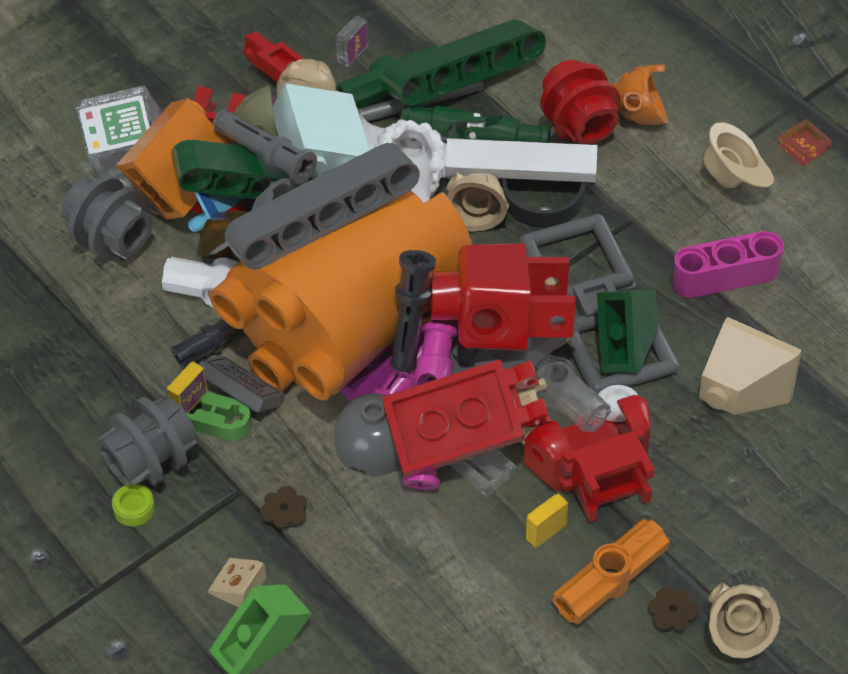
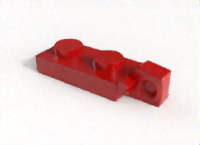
[243,31,304,82]

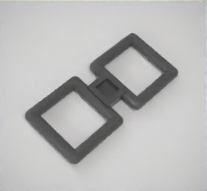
[519,214,679,396]

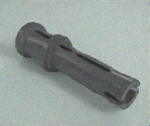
[213,109,317,184]

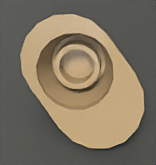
[703,123,774,188]

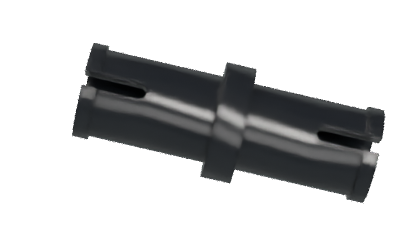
[171,318,244,369]

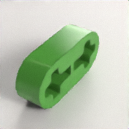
[187,392,252,441]

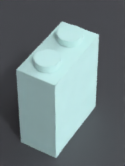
[273,83,370,178]

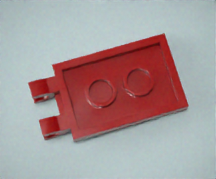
[382,359,551,478]

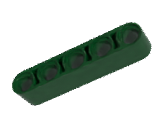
[380,19,546,106]
[171,140,314,199]

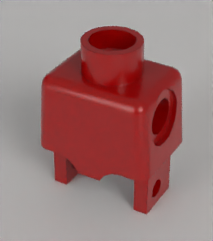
[431,243,576,351]

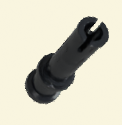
[390,250,436,372]

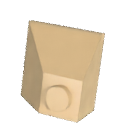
[699,317,802,415]

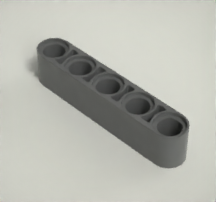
[224,143,420,269]

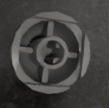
[334,393,402,477]

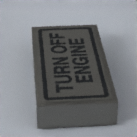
[200,356,285,413]

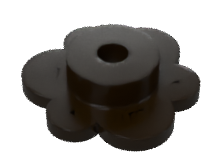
[260,486,307,529]
[648,587,699,631]

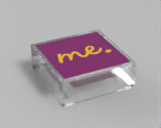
[336,15,368,67]

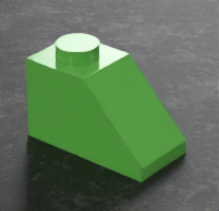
[209,585,312,674]

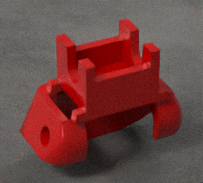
[524,395,655,522]

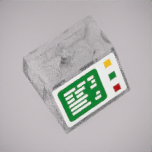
[76,86,162,179]

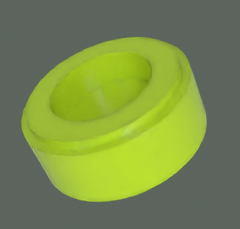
[112,484,155,527]

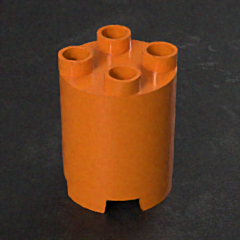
[209,190,472,401]

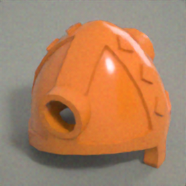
[614,64,668,125]

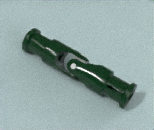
[401,104,552,143]

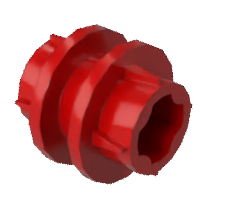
[540,60,621,145]

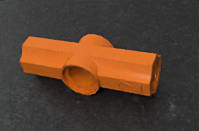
[552,519,670,625]

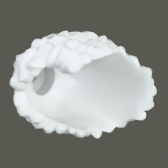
[374,120,445,203]

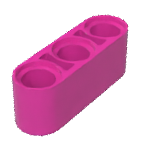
[672,231,784,298]

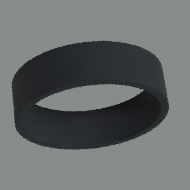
[502,178,585,228]

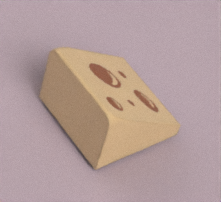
[208,558,267,608]

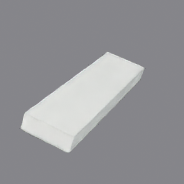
[445,139,597,182]

